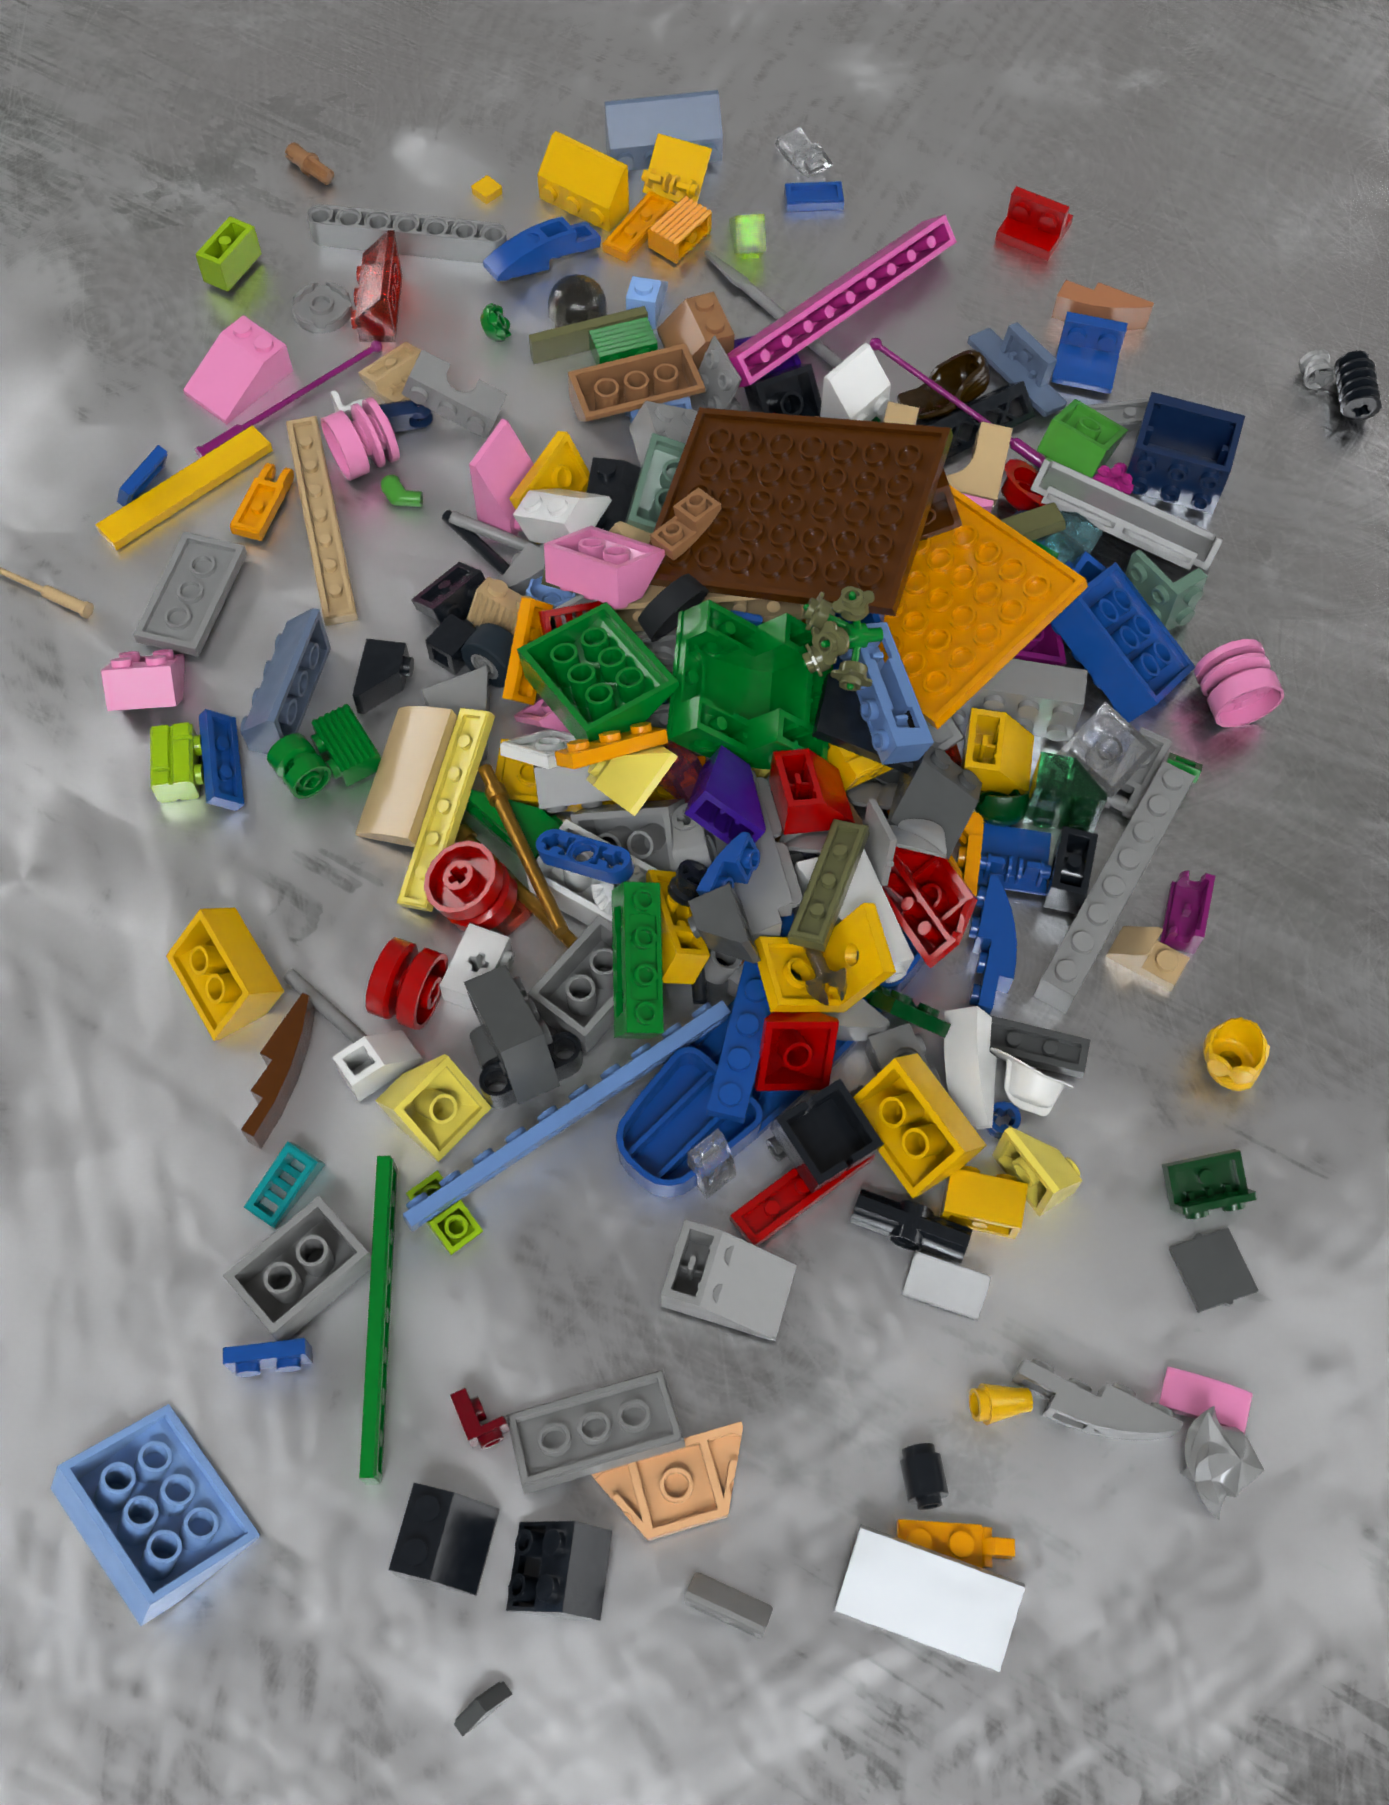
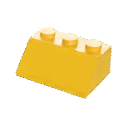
[537,131,629,232]
[166,907,284,1041]
[853,1053,987,1199]

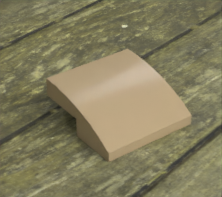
[358,342,421,403]

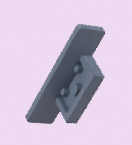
[967,322,1067,417]

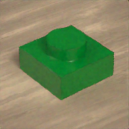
[1166,752,1203,784]

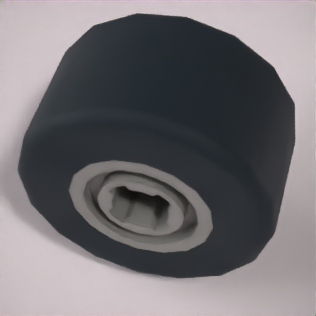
[461,623,514,688]

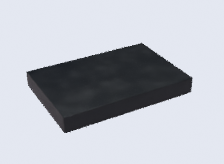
[812,673,916,774]

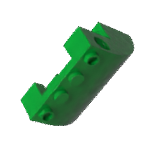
[667,599,833,769]

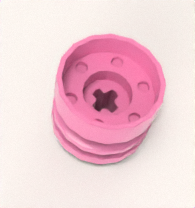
[321,397,400,481]
[1194,639,1284,727]

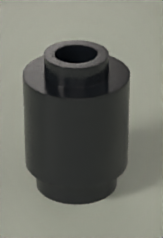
[900,1443,949,1510]

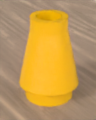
[969,1383,1033,1425]

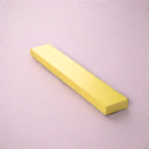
[397,708,495,912]

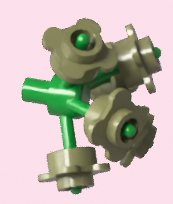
[802,586,883,691]

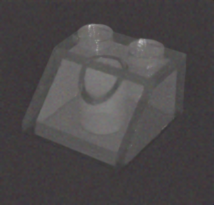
[1049,702,1157,798]

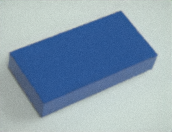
[784,181,844,212]
[117,445,168,507]

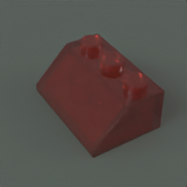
[351,230,403,342]

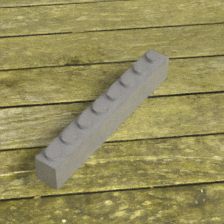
[1033,761,1196,1014]

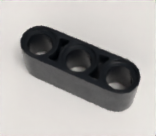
[479,1031,583,1109]

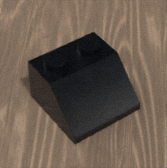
[744,364,822,417]
[389,1483,500,1596]

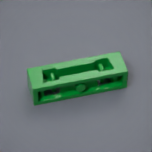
[612,881,664,1039]

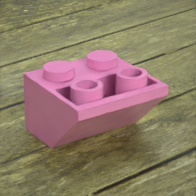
[101,649,185,711]

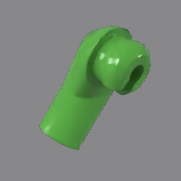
[381,474,423,507]

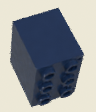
[1126,391,1245,514]

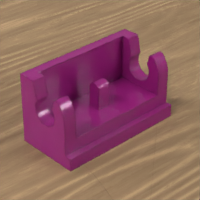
[1159,870,1216,955]

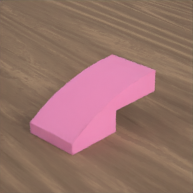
[1159,1367,1253,1435]

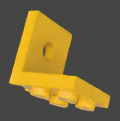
[755,903,896,1013]

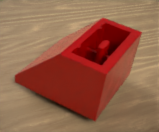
[769,749,855,835]

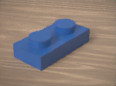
[223,1338,313,1377]

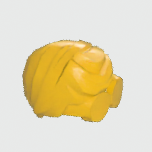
[1203,1017,1270,1091]

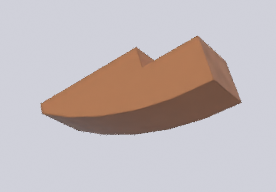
[1051,280,1154,330]

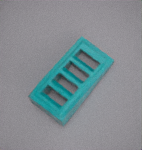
[244,1141,325,1229]

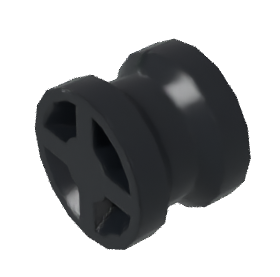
[667,860,708,907]

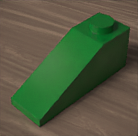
[465,789,563,859]

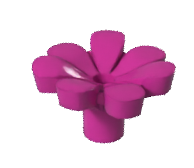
[1093,462,1134,495]

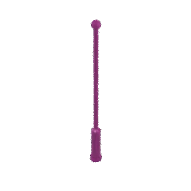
[869,338,1047,469]
[195,340,382,458]

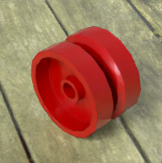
[424,841,518,932]
[365,937,448,1030]

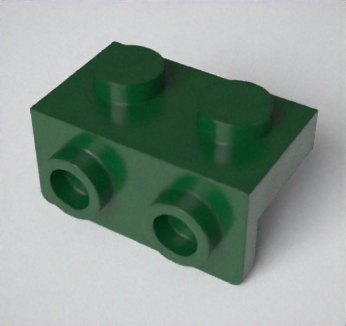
[1162,1149,1257,1219]

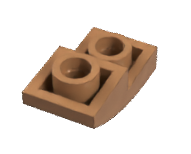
[650,487,722,561]

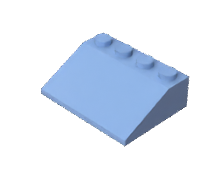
[51,1404,260,1626]

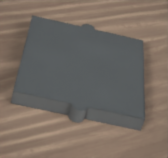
[1169,1227,1259,1313]

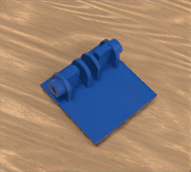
[978,823,1051,896]

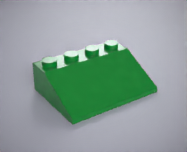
[517,602,679,742]

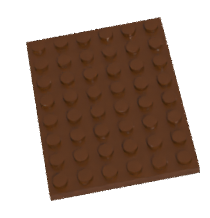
[649,407,953,616]

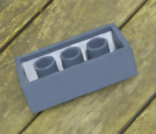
[604,90,723,171]
[240,608,331,754]

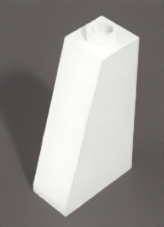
[794,849,914,983]

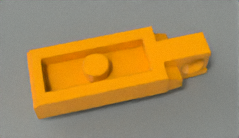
[896,1519,1015,1568]

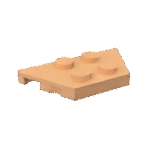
[591,1421,743,1541]

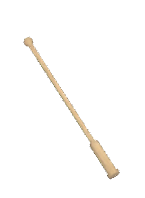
[0,567,94,618]

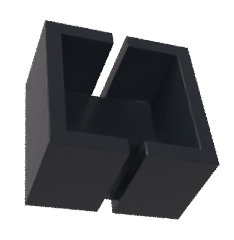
[769,1079,884,1194]

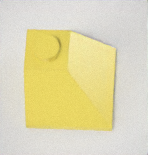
[586,745,678,816]
[375,1054,492,1162]
[992,1126,1083,1217]

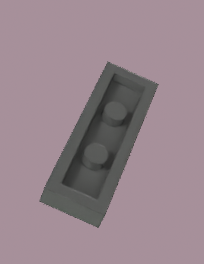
[990,1015,1090,1079]

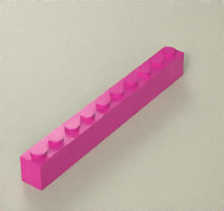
[727,215,957,388]

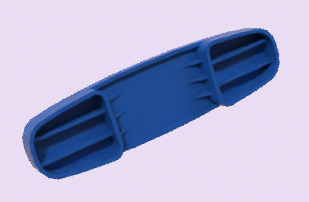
[616,924,925,1198]

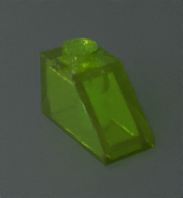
[729,214,766,260]

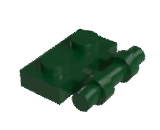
[863,985,951,1038]

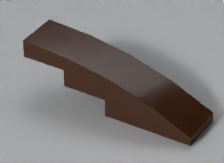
[241,993,316,1149]

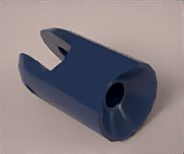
[379,400,433,433]

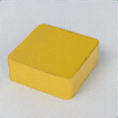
[471,175,502,204]

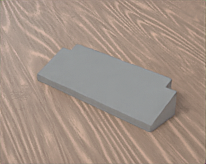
[1030,458,1223,571]
[679,770,803,954]

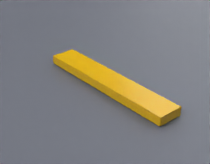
[95,425,273,551]

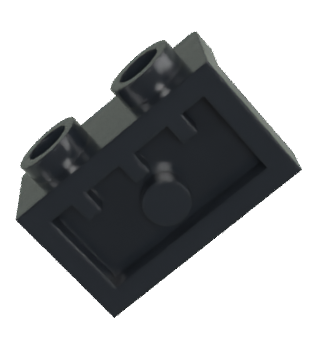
[411,562,486,626]

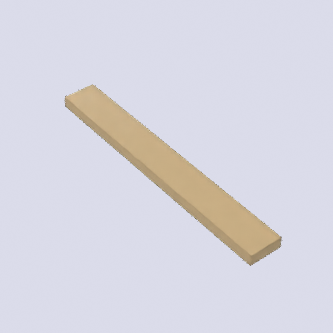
[286,416,358,626]

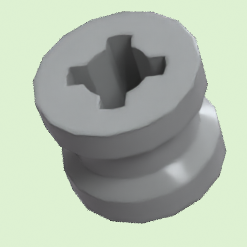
[1298,349,1335,389]

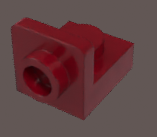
[450,1388,509,1449]

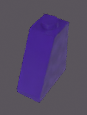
[684,745,766,844]

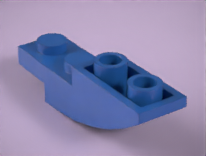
[483,216,601,282]
[968,874,1017,1015]

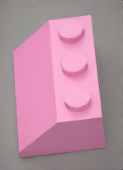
[544,526,665,609]

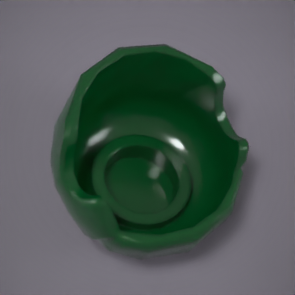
[975,789,1029,827]

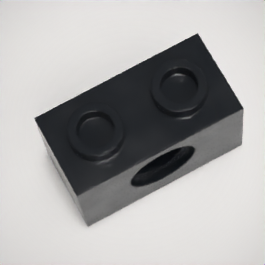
[1043,826,1098,915]

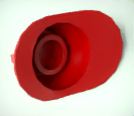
[1001,459,1045,511]

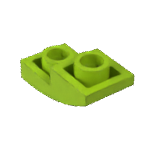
[406,1170,483,1255]

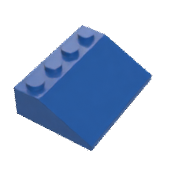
[1051,562,1195,724]

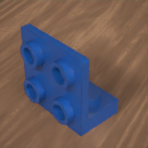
[1051,311,1128,394]

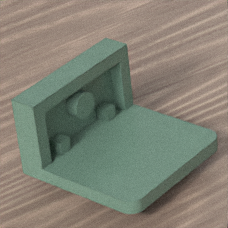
[1125,550,1208,631]

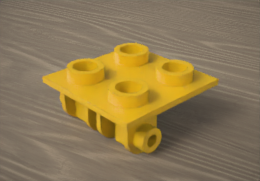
[641,133,712,203]

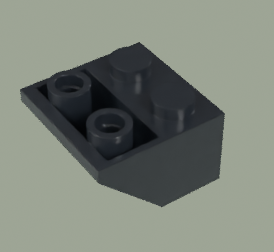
[506,1521,612,1621]

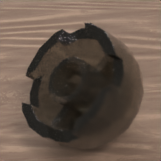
[548,274,608,328]

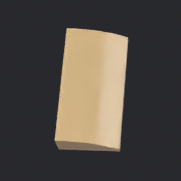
[355,706,458,848]

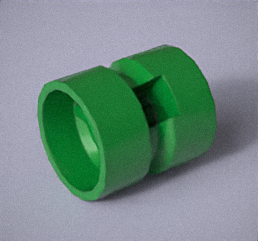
[267,733,332,799]

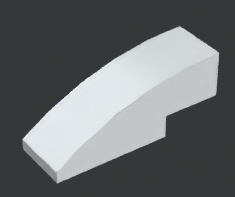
[944,1006,997,1130]

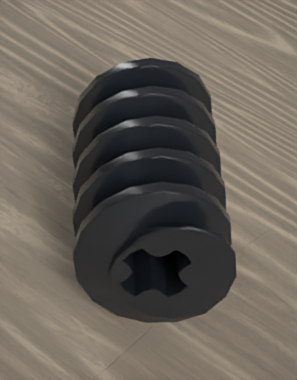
[1334,350,1382,420]

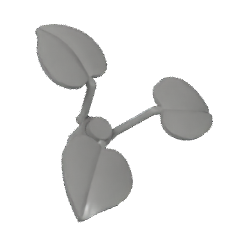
[779,781,947,859]

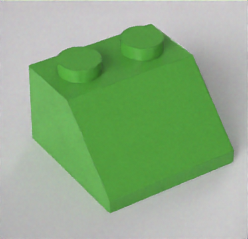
[1037,399,1128,478]

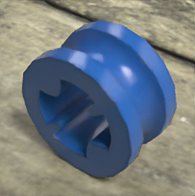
[986,1101,1021,1139]

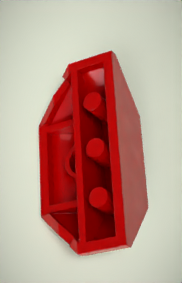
[882,847,978,968]

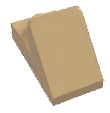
[1106,926,1190,991]

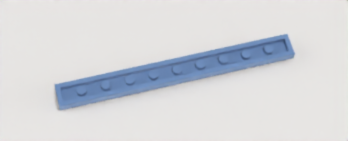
[403,1000,731,1232]

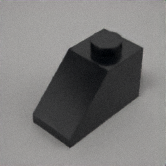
[352,639,414,714]

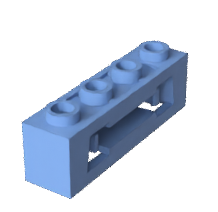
[839,622,934,765]

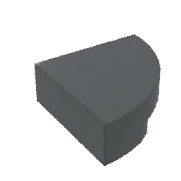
[454,1681,512,1737]

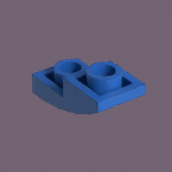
[696,832,760,896]

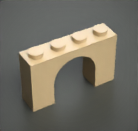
[883,401,1013,510]

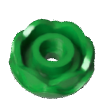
[480,303,511,341]

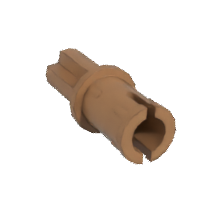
[285,142,334,185]

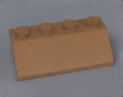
[568,343,705,422]

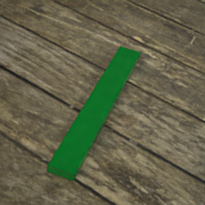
[359,1156,398,1485]

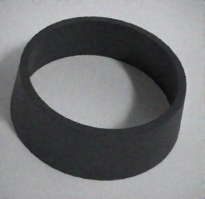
[638,574,709,642]

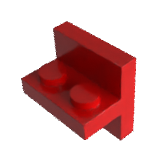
[995,186,1074,261]

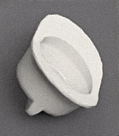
[990,1047,1074,1116]

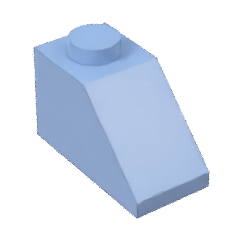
[626,276,668,329]

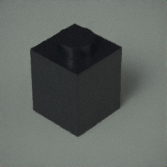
[425,614,476,675]

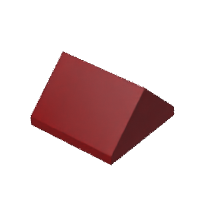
[754,1012,839,1091]

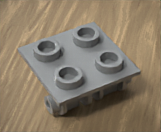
[698,336,742,411]

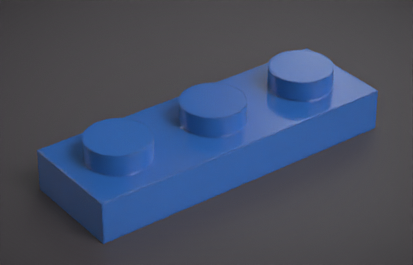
[199,709,244,811]

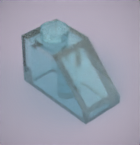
[1034,511,1103,563]

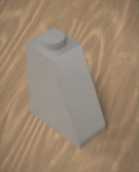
[422,666,491,761]

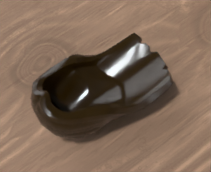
[897,350,990,420]

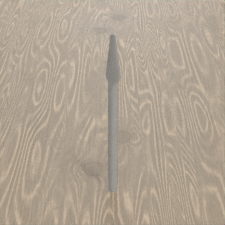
[704,250,843,368]

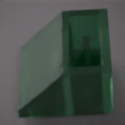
[1023,752,1108,833]

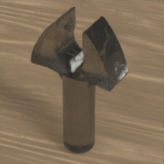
[804,947,847,1006]

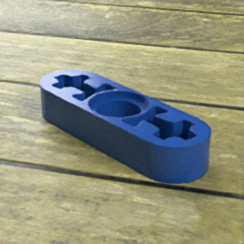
[536,829,634,884]

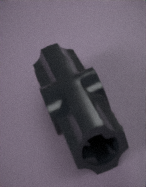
[850,1189,973,1263]

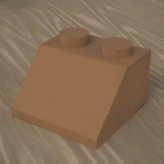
[657,292,735,370]

